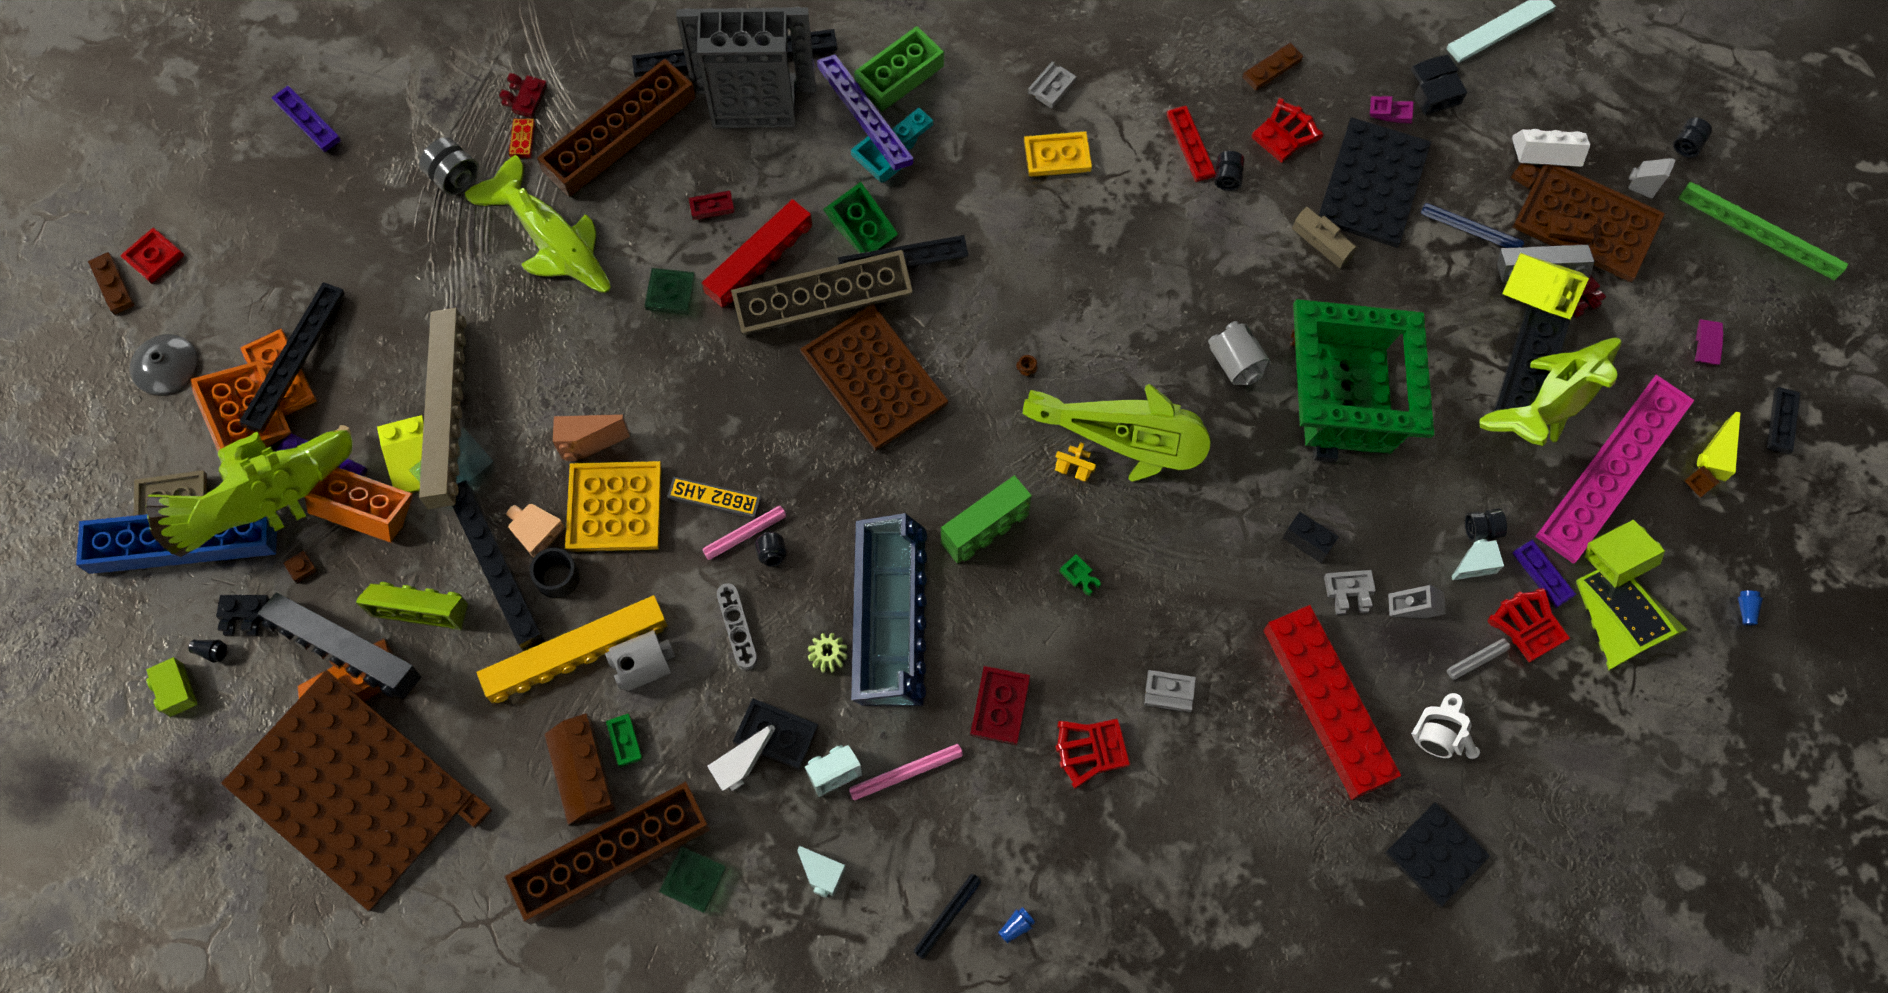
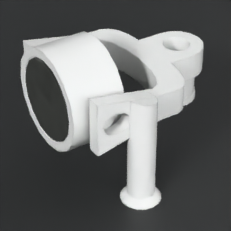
[1412,693,1480,759]

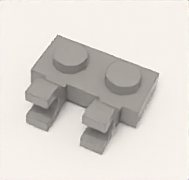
[1324,570,1376,615]

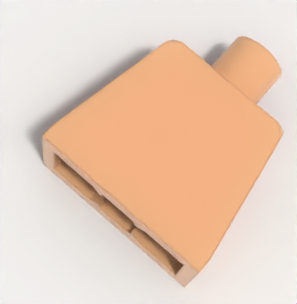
[506,504,565,558]

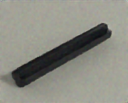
[913,873,981,959]

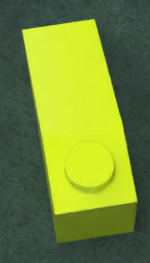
[1697,412,1740,481]

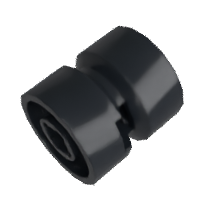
[1673,117,1712,158]
[1214,151,1245,191]
[1464,508,1507,542]

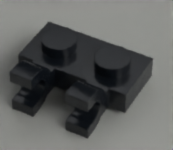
[216,595,270,636]

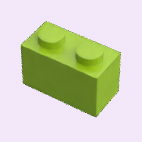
[146,657,198,717]

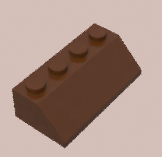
[544,713,616,825]

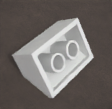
[1512,129,1590,167]

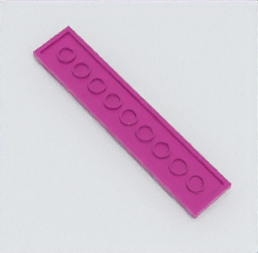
[1535,375,1694,564]

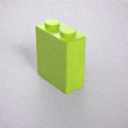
[1585,520,1665,588]

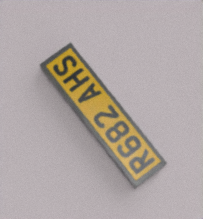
[667,476,761,519]

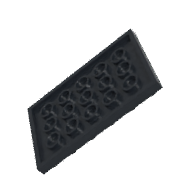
[1318,117,1431,248]

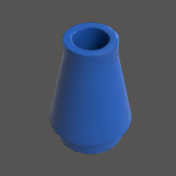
[1737,591,1763,625]
[998,907,1036,944]

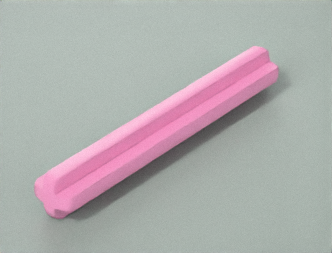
[703,506,786,560]

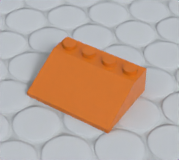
[191,361,291,451]

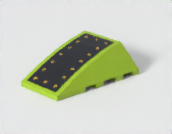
[1576,570,1687,670]

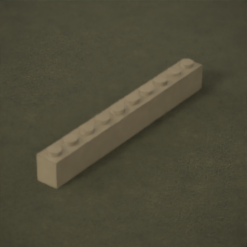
[419,307,467,510]

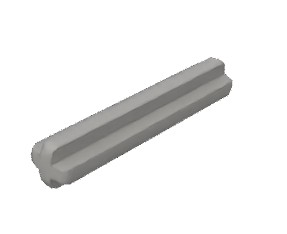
[1447,638,1510,680]

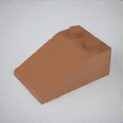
[553,415,630,461]

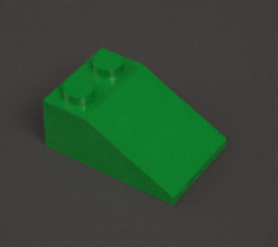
[823,182,898,253]

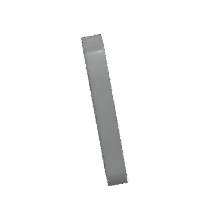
[717,583,757,671]

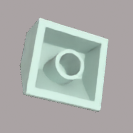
[805,745,862,797]

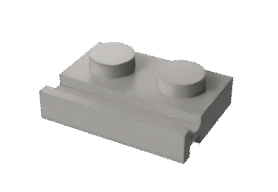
[1028,61,1076,109]
[1144,670,1196,713]

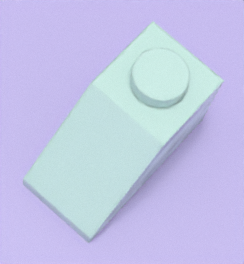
[1452,539,1504,581]
[797,846,846,898]

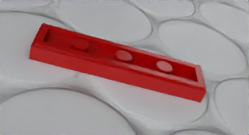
[1166,105,1216,182]

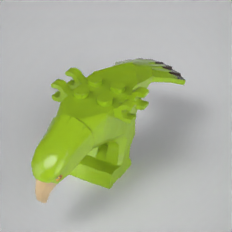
[146,425,352,557]

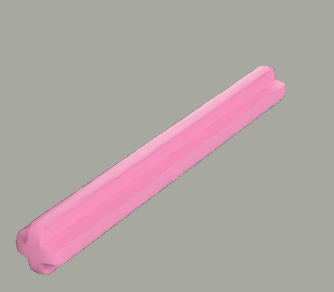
[849,744,963,800]

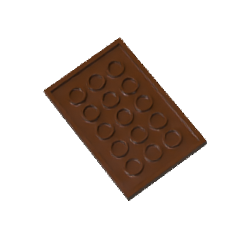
[1512,164,1665,283]
[800,304,948,451]

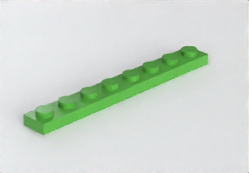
[1678,182,1848,281]

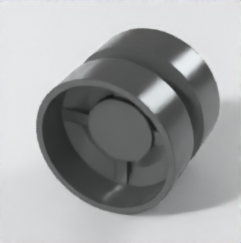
[419,137,479,195]

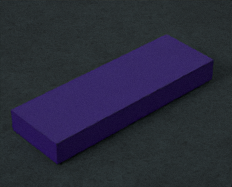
[1512,539,1576,608]

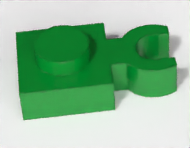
[1059,554,1101,596]

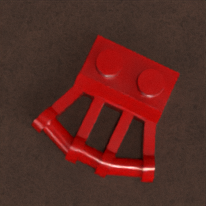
[1251,98,1324,163]
[1487,588,1570,663]
[1055,718,1130,789]

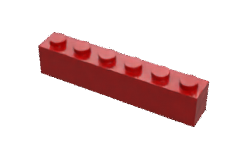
[702,199,812,308]

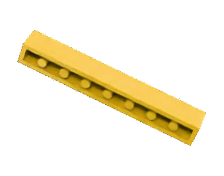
[476,595,668,703]

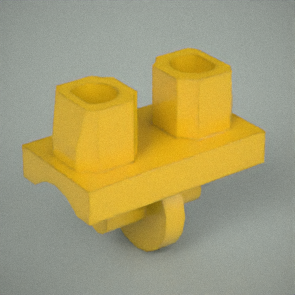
[1055,442,1096,482]

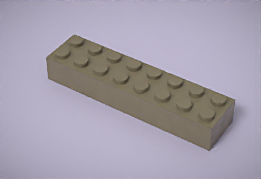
[731,250,913,336]

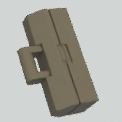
[1292,207,1358,268]

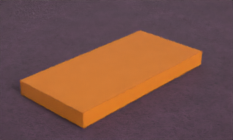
[240,329,317,416]

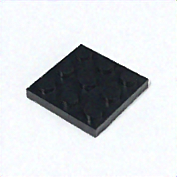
[1384,802,1490,908]

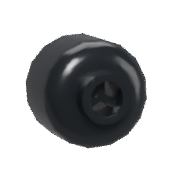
[755,532,787,567]

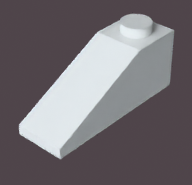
[707,725,775,791]

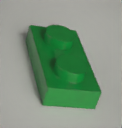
[606,713,643,768]

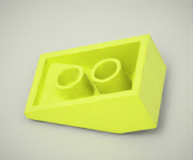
[377,415,424,493]

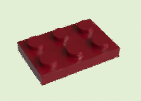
[970,666,1030,746]

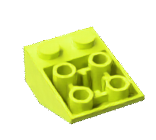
[1502,253,1589,319]

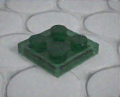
[644,268,695,314]
[659,846,726,914]

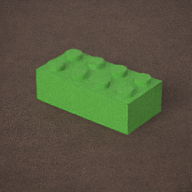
[854,26,944,112]
[941,475,1032,564]

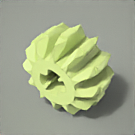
[808,633,848,673]

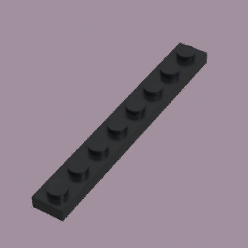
[239,282,345,434]

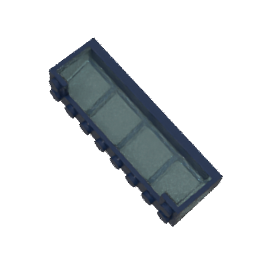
[851,513,927,706]

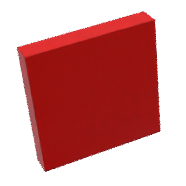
[120,227,184,284]

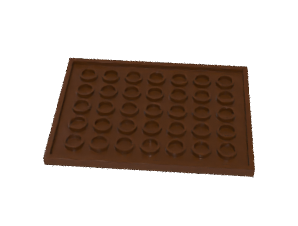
[221,670,472,911]

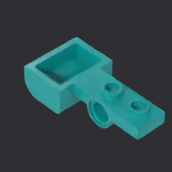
[851,108,933,183]

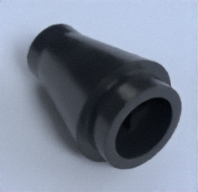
[188,639,228,663]

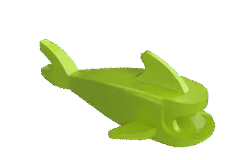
[1022,384,1211,481]

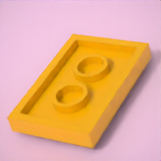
[1024,131,1092,177]

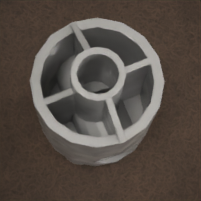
[1208,321,1271,385]
[605,630,675,692]

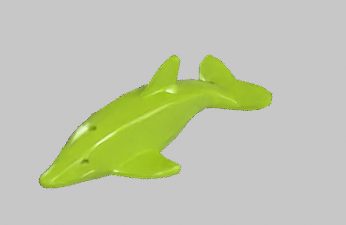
[465,155,611,293]
[1480,338,1622,446]

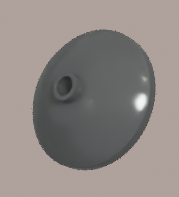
[129,334,198,396]

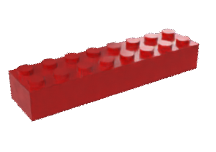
[1263,605,1401,800]

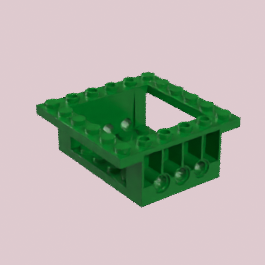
[1293,299,1434,454]

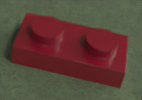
[689,191,735,220]

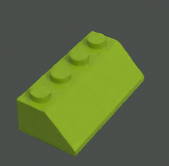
[356,582,468,630]

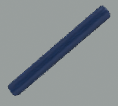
[1421,203,1524,248]

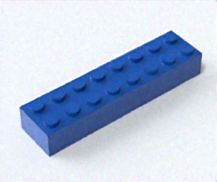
[76,511,277,574]

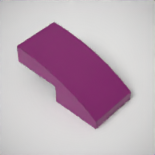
[1370,96,1414,123]
[1695,319,1723,365]

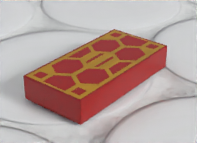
[509,119,535,158]

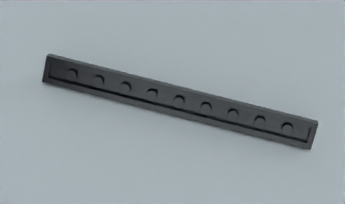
[632,29,838,77]

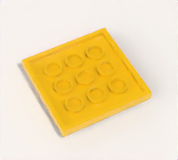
[565,461,662,552]

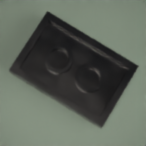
[733,698,819,770]

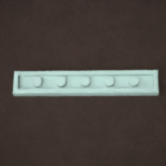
[1447,0,1556,63]

